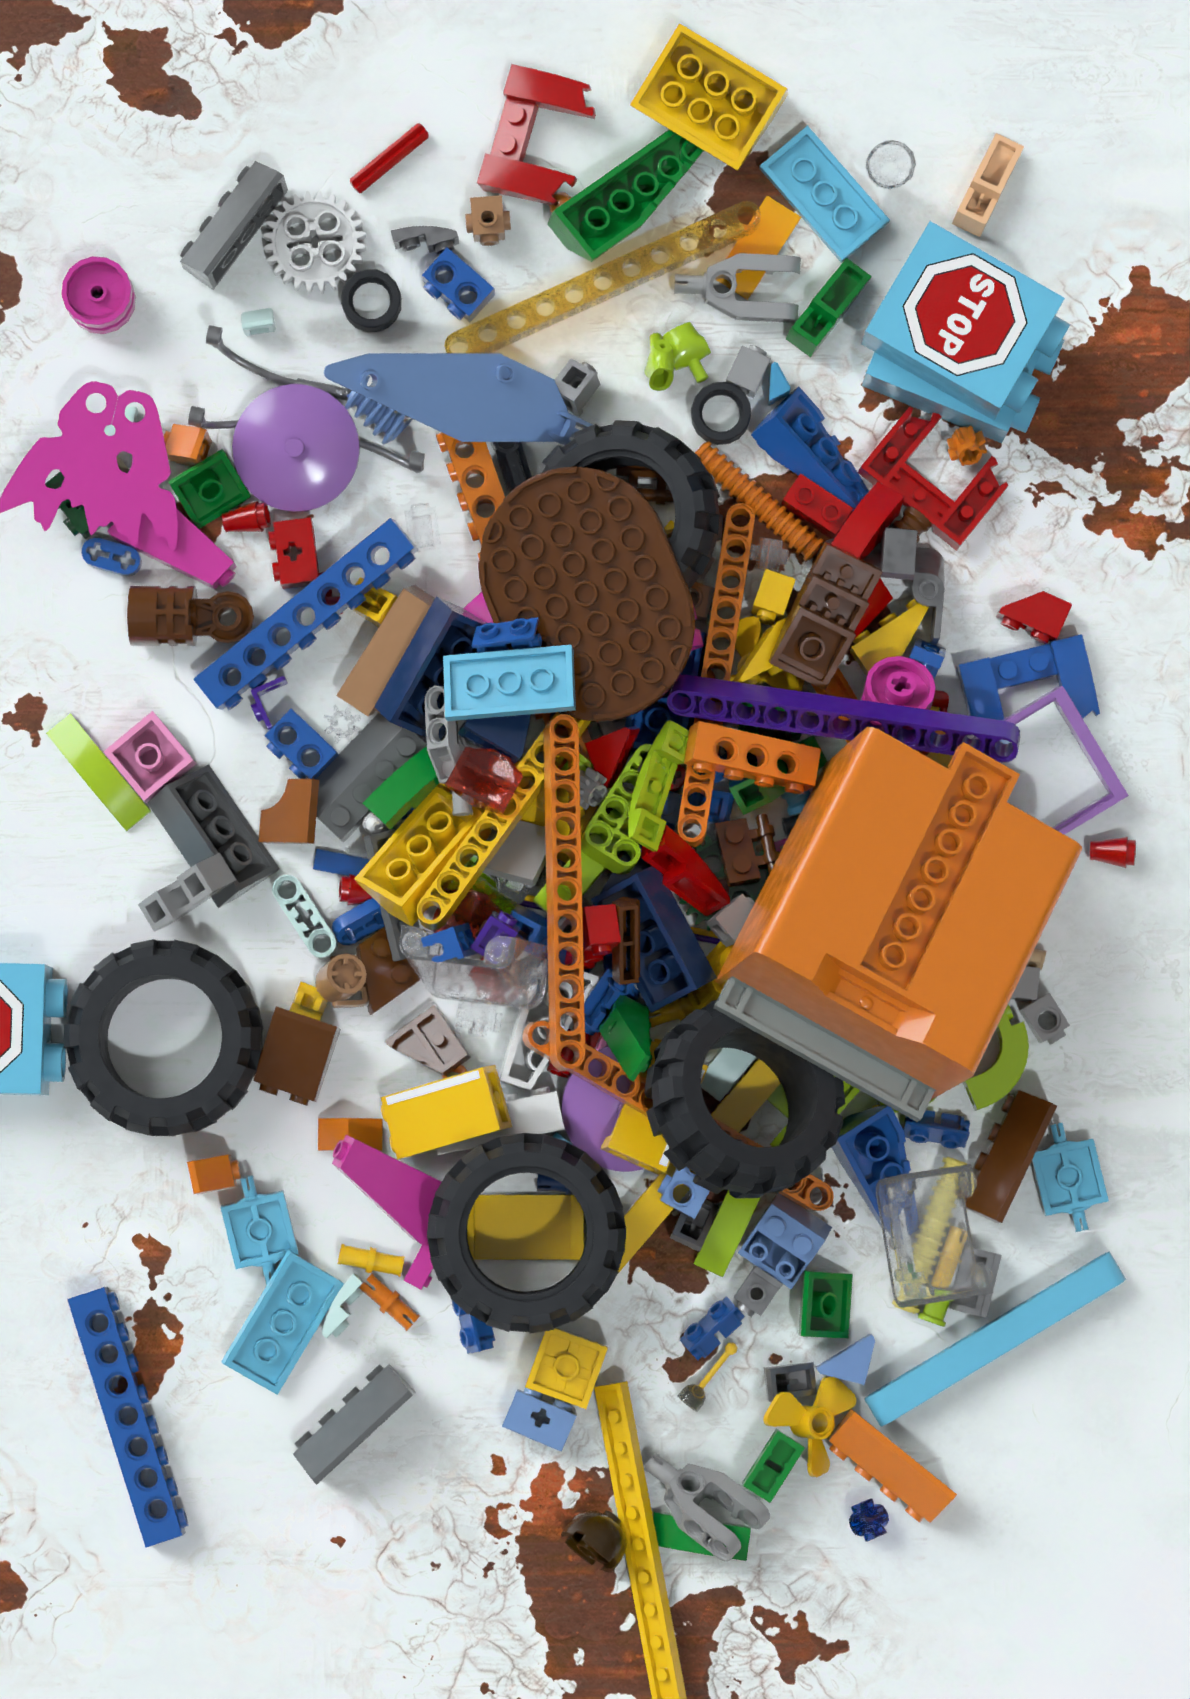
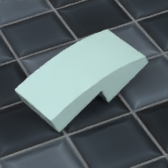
[701,1048,756,1102]
[322,1274,363,1338]

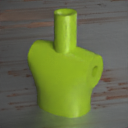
[662,322,711,383]
[644,333,674,391]

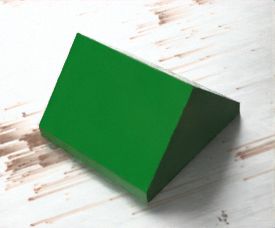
[168,449,251,529]
[798,1271,853,1339]

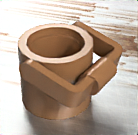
[315,953,368,1008]

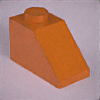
[164,424,212,467]
[187,1154,241,1194]

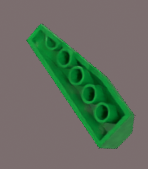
[547,130,704,262]

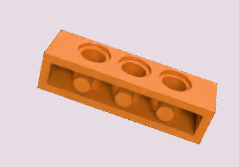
[684,721,821,794]

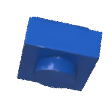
[688,790,734,824]

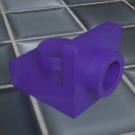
[470,911,520,965]

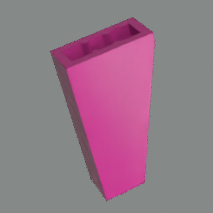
[107,510,237,590]
[332,1135,442,1246]

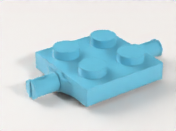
[1032,1122,1109,1232]
[220,1175,299,1285]

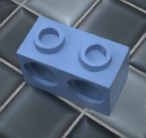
[657,1167,710,1219]

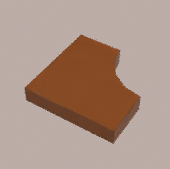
[259,779,319,844]

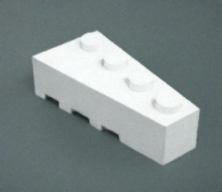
[498,957,600,1090]

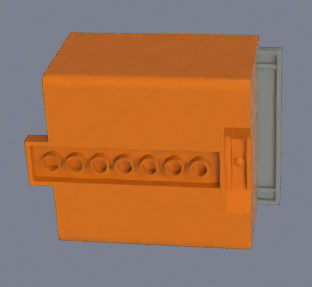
[713,727,1083,1122]

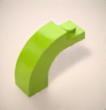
[963,1004,1029,1111]

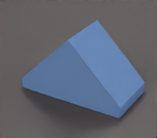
[815,1334,875,1385]

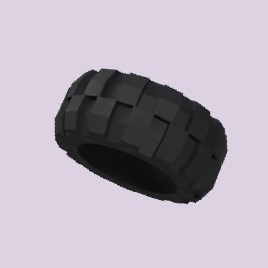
[64,939,264,1136]
[644,1000,846,1198]

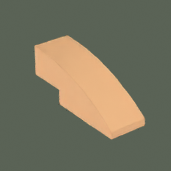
[952,133,1024,237]

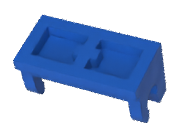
[421,923,479,963]

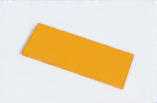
[716,196,801,300]

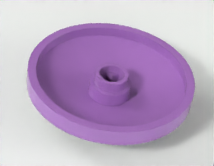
[232,384,360,512]
[561,1045,643,1172]

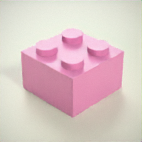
[103,711,197,803]

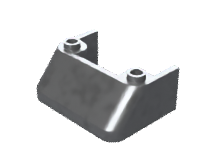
[817,539,945,645]

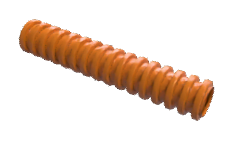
[695,441,824,562]

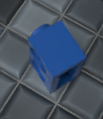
[422,247,495,323]
[264,708,339,779]

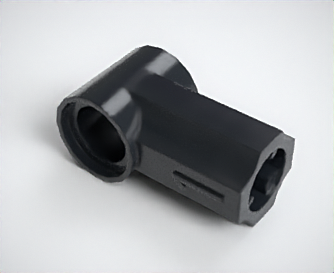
[492,442,532,491]

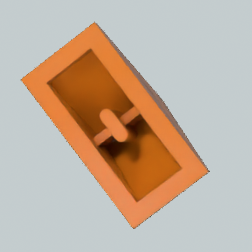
[318,1118,383,1151]

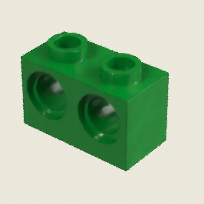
[742,1428,805,1503]

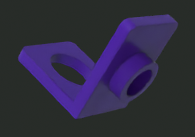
[251,676,288,730]

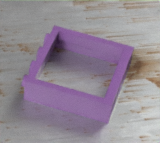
[972,686,1129,835]

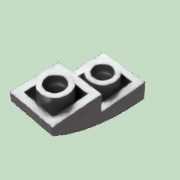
[391,226,459,254]

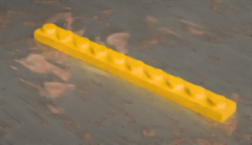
[594,1381,687,1699]

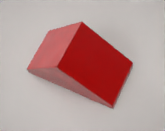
[585,726,640,788]

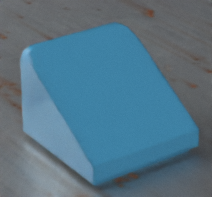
[768,362,791,406]

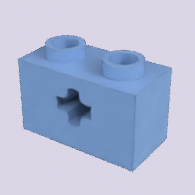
[502,1387,577,1452]

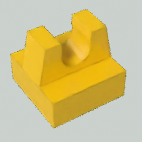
[289,981,328,1021]

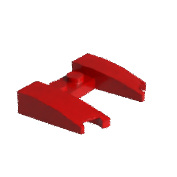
[477,64,596,206]
[858,407,1009,551]

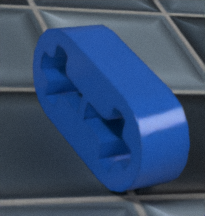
[81,538,142,577]
[331,898,385,945]

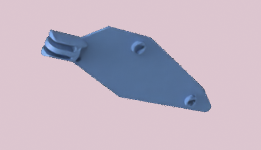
[324,353,593,446]

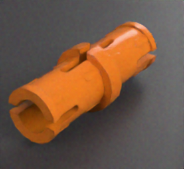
[359,1273,420,1331]

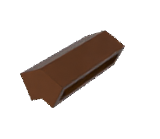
[612,897,640,985]

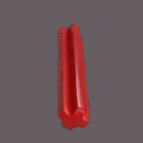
[350,123,429,193]

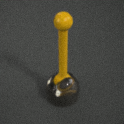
[677,1342,737,1412]

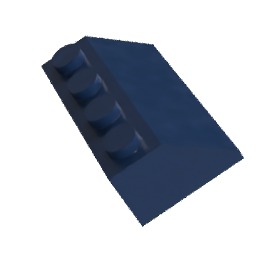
[374,596,486,740]
[590,866,717,1013]

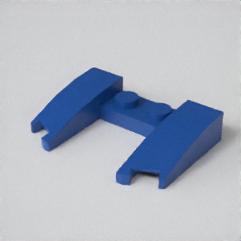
[957,634,1100,744]

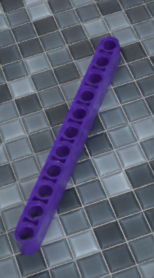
[667,675,1020,763]

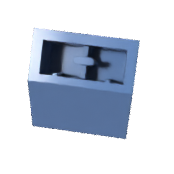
[738,1193,832,1289]

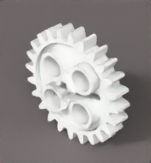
[264,191,366,294]

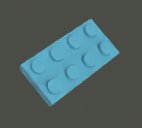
[759,125,890,263]
[443,645,576,721]
[221,1250,344,1395]

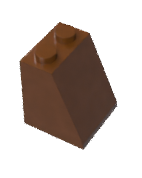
[253,1006,341,1106]

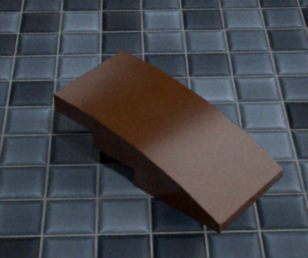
[769,541,883,690]

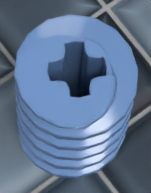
[345,375,413,445]

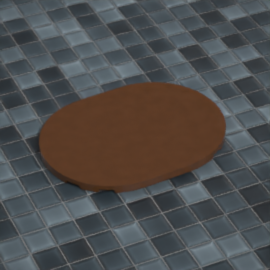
[478,467,695,721]

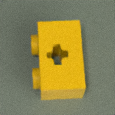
[751,569,796,626]

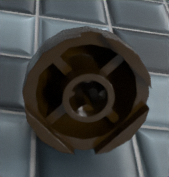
[561,1510,627,1573]

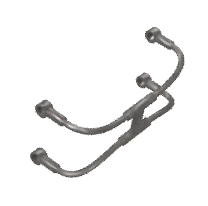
[188,325,425,473]

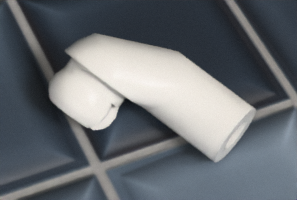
[362,812,402,834]

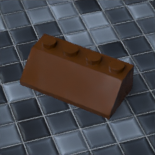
[960,1090,1057,1223]

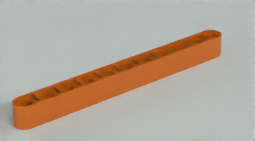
[677,503,755,847]
[543,714,585,1071]
[522,1021,834,1211]

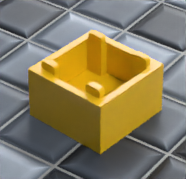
[525,1328,608,1409]

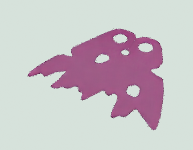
[0,381,178,552]

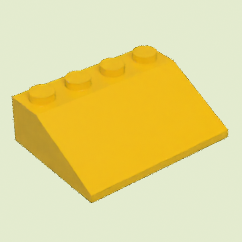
[630,23,788,171]

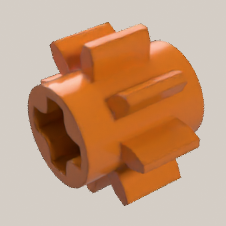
[946,426,987,466]

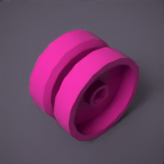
[61,256,136,334]
[861,656,936,730]

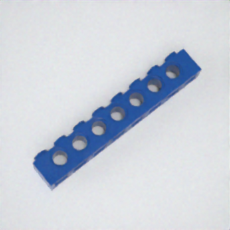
[193,518,419,711]
[67,1287,189,1548]

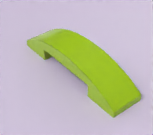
[46,713,151,831]
[628,720,689,852]
[693,1190,760,1277]

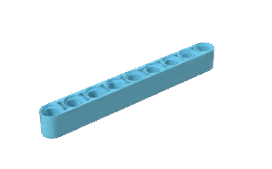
[864,1251,1126,1427]

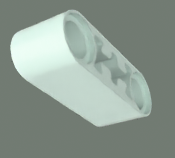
[272,875,338,959]

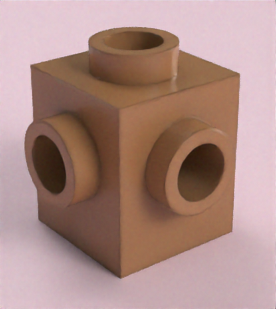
[465,195,511,246]

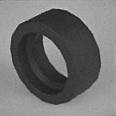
[341,269,402,332]
[691,382,751,445]

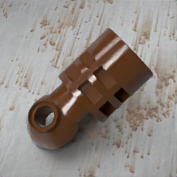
[127,586,254,646]

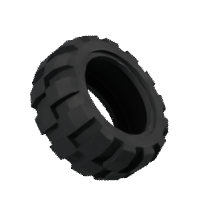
[542,420,723,589]
[427,1133,626,1334]

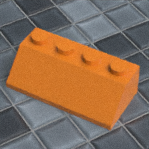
[827,1409,957,1523]

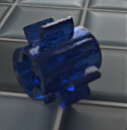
[849,1498,889,1542]

